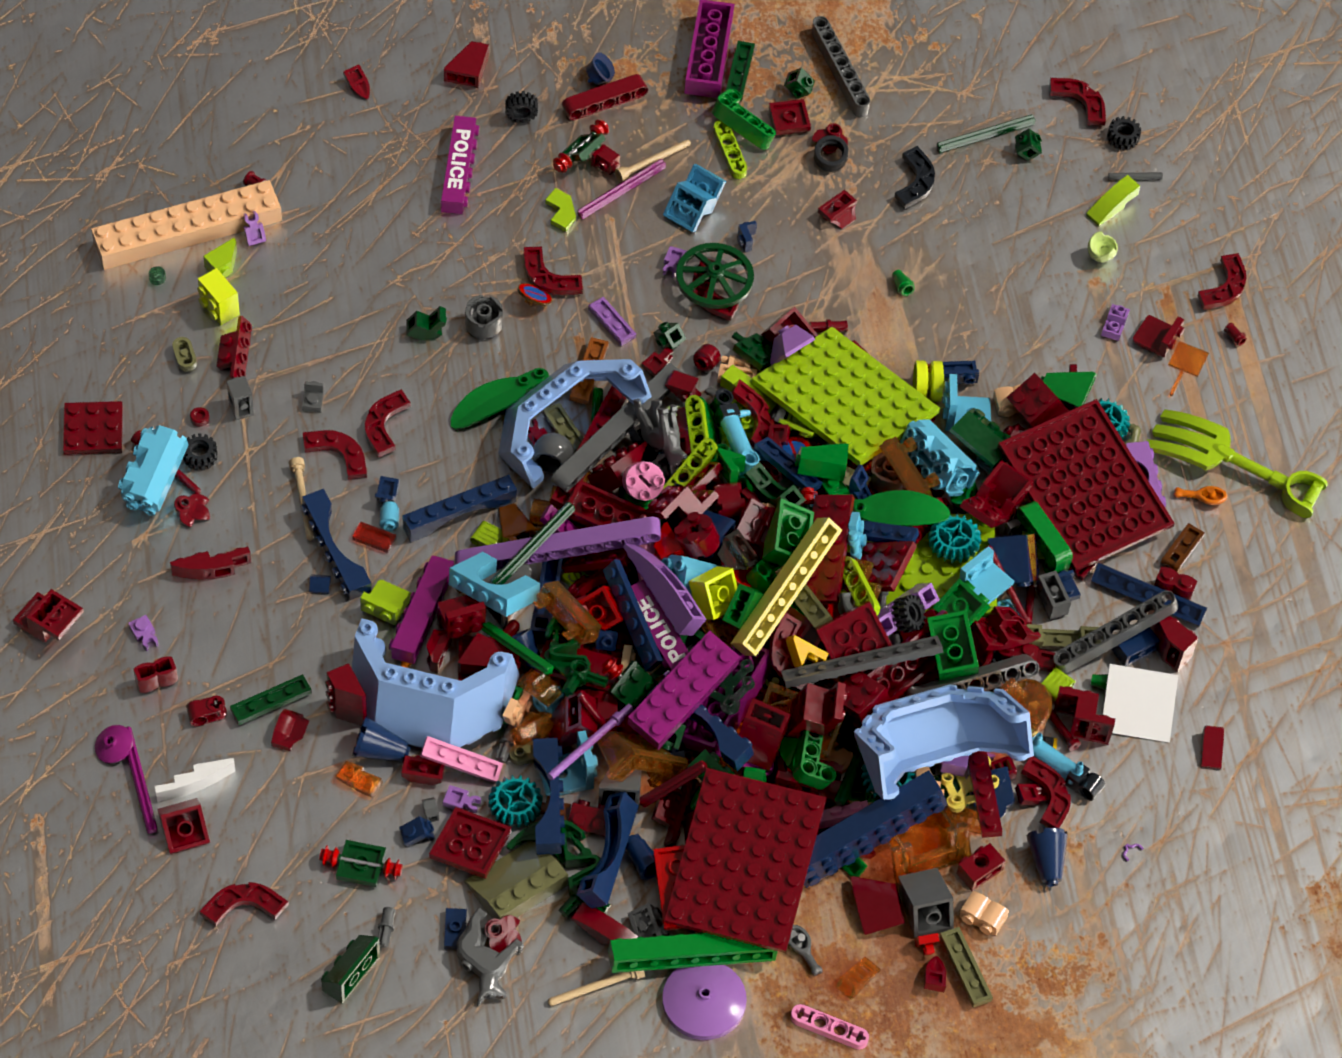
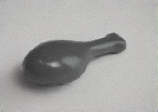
[788,925,823,976]

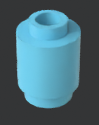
[379,501,399,531]

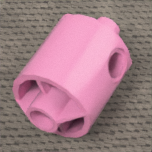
[622,461,665,501]

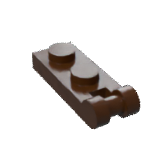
[1160,523,1205,572]

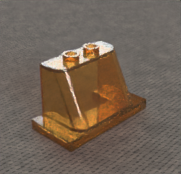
[597,731,689,788]
[889,810,971,884]

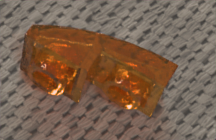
[336,761,383,798]

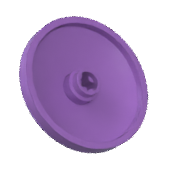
[662,965,747,1040]

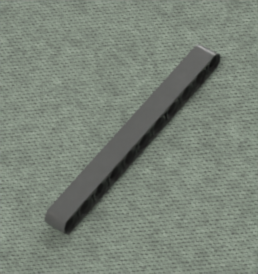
[551,363,683,493]

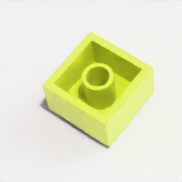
[197,268,240,325]
[689,566,737,620]

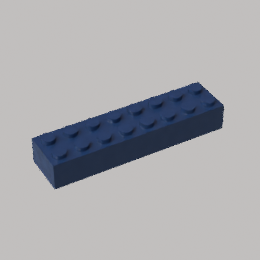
[804,770,948,888]

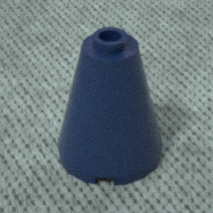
[352,717,411,761]
[1027,828,1068,887]

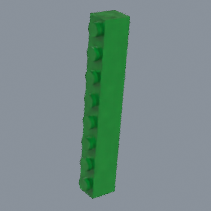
[608,932,778,973]

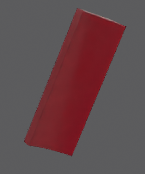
[864,610,948,701]

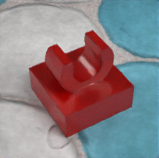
[914,933,939,956]

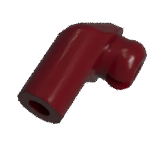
[502,619,520,636]

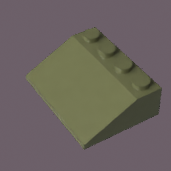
[464,841,568,919]

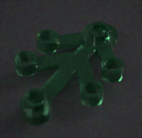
[708,646,755,715]

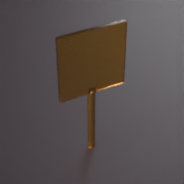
[1168,341,1209,396]

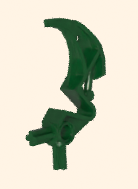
[544,610,609,697]
[506,820,611,918]

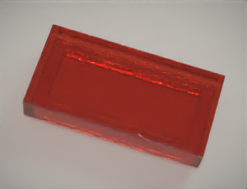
[352,521,396,553]

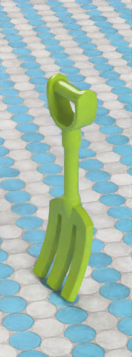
[1147,409,1328,518]

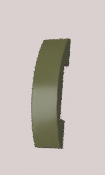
[1027,624,1101,650]

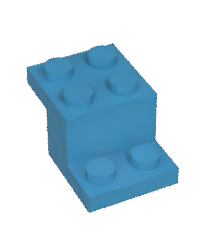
[663,164,726,232]

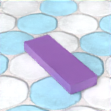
[588,297,636,346]

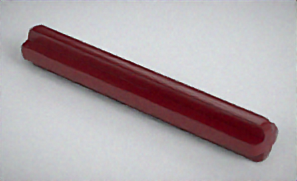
[639,760,707,808]

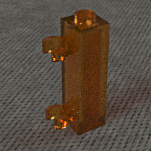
[879,436,940,497]
[533,581,602,645]

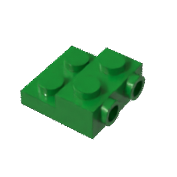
[933,578,990,626]

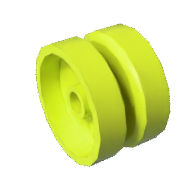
[913,360,944,402]

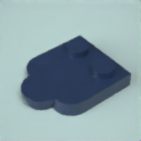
[968,766,1015,818]

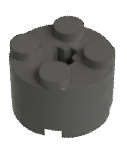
[465,295,503,341]
[869,450,910,493]

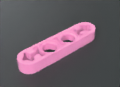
[791,1004,869,1050]

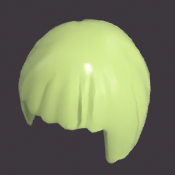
[1087,231,1118,263]

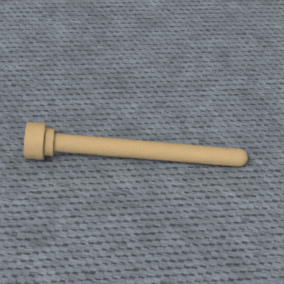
[614,140,691,183]
[289,457,314,541]
[548,971,645,1006]

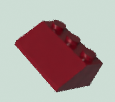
[325,663,367,726]

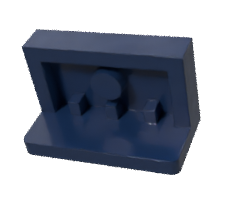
[943,360,979,384]

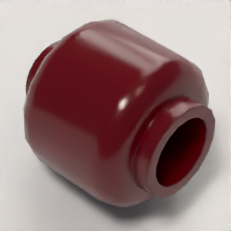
[693,344,721,372]

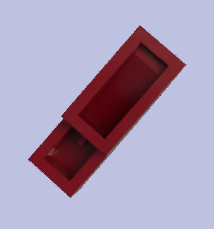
[571,903,638,946]

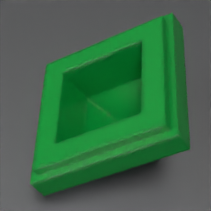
[842,857,868,877]

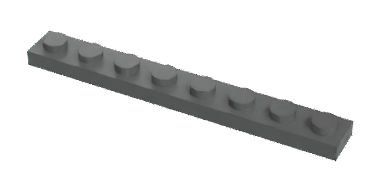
[781,636,943,688]

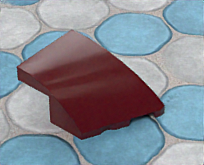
[733,498,776,548]
[971,606,1041,651]
[851,876,905,935]

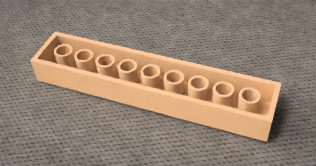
[91,180,282,270]

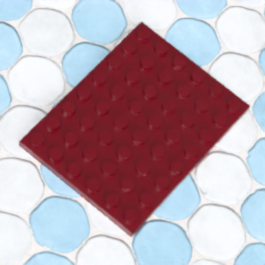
[998,399,1175,572]
[664,768,827,953]

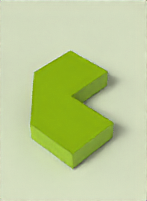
[545,188,576,232]

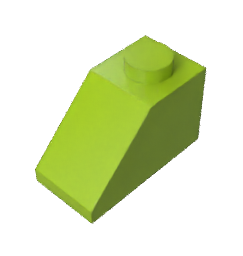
[203,238,237,278]

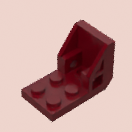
[960,461,1034,528]

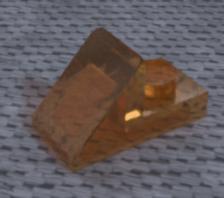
[518,668,561,707]

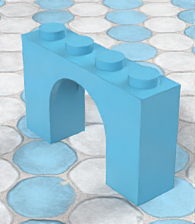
[449,552,540,617]

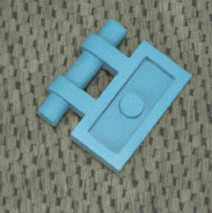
[848,512,867,563]

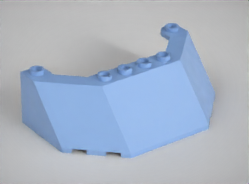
[498,359,652,488]
[352,618,520,748]
[854,685,1034,800]

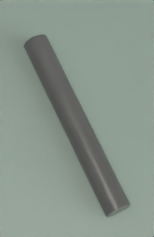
[1108,172,1163,180]

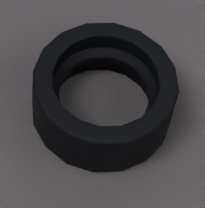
[814,135,849,172]

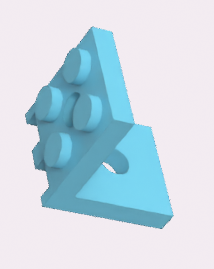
[942,374,991,431]
[539,730,598,798]

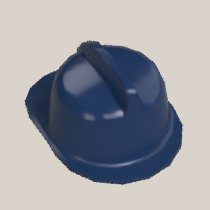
[586,52,615,85]

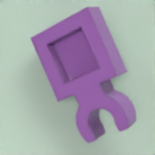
[243,211,266,246]
[663,246,687,278]
[128,615,158,651]
[443,785,481,813]

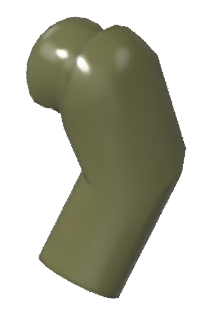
[1124,424,1141,444]

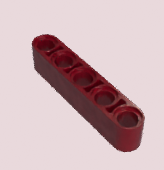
[562,74,649,121]

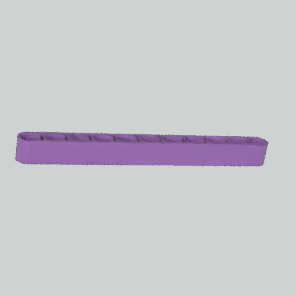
[455,517,661,570]

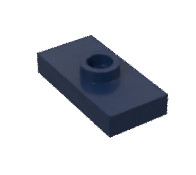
[444,908,467,949]

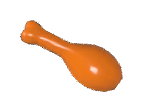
[1174,486,1227,505]

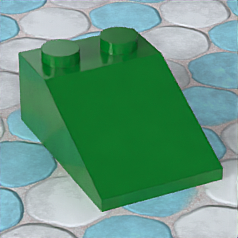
[762,499,814,567]
[927,610,979,681]

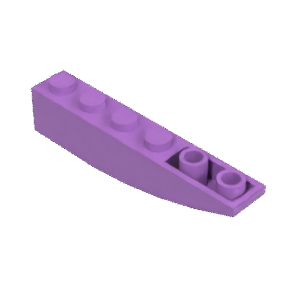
[623,544,706,636]

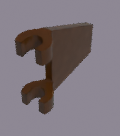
[498,503,540,542]

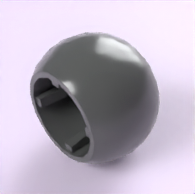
[533,433,574,474]

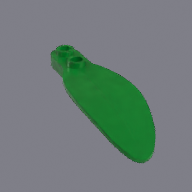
[450,368,549,430]
[853,490,950,526]

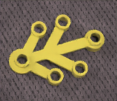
[941,756,999,813]

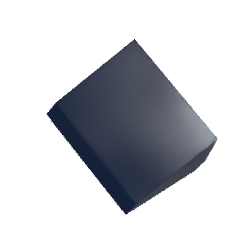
[309,574,331,594]

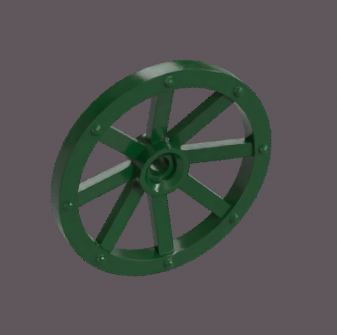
[676,243,754,309]

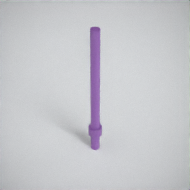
[547,704,633,780]

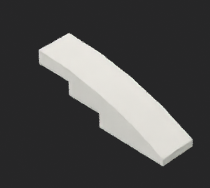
[155,758,235,803]

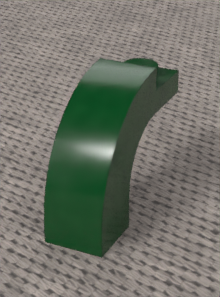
[744,462,806,508]

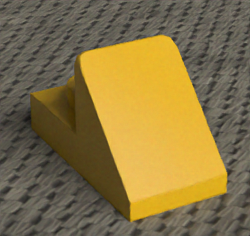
[786,635,829,667]

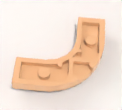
[502,674,543,726]

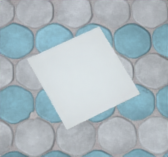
[1103,664,1178,743]

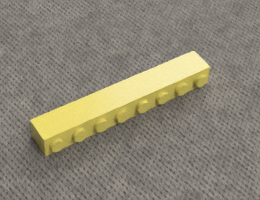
[731,518,842,656]

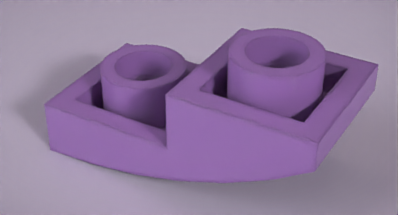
[1101,304,1130,341]

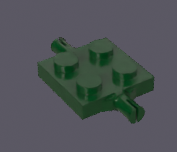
[732,331,773,371]

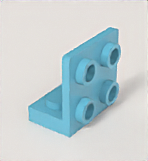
[959,546,1014,605]

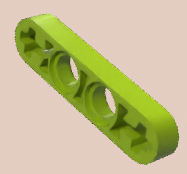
[713,120,747,179]
[685,395,711,466]
[662,438,718,490]
[843,556,880,616]

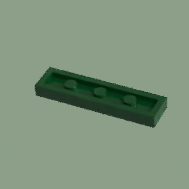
[726,41,755,102]
[230,674,312,725]

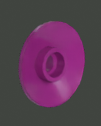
[95,725,133,763]

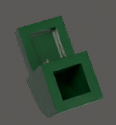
[406,306,447,340]

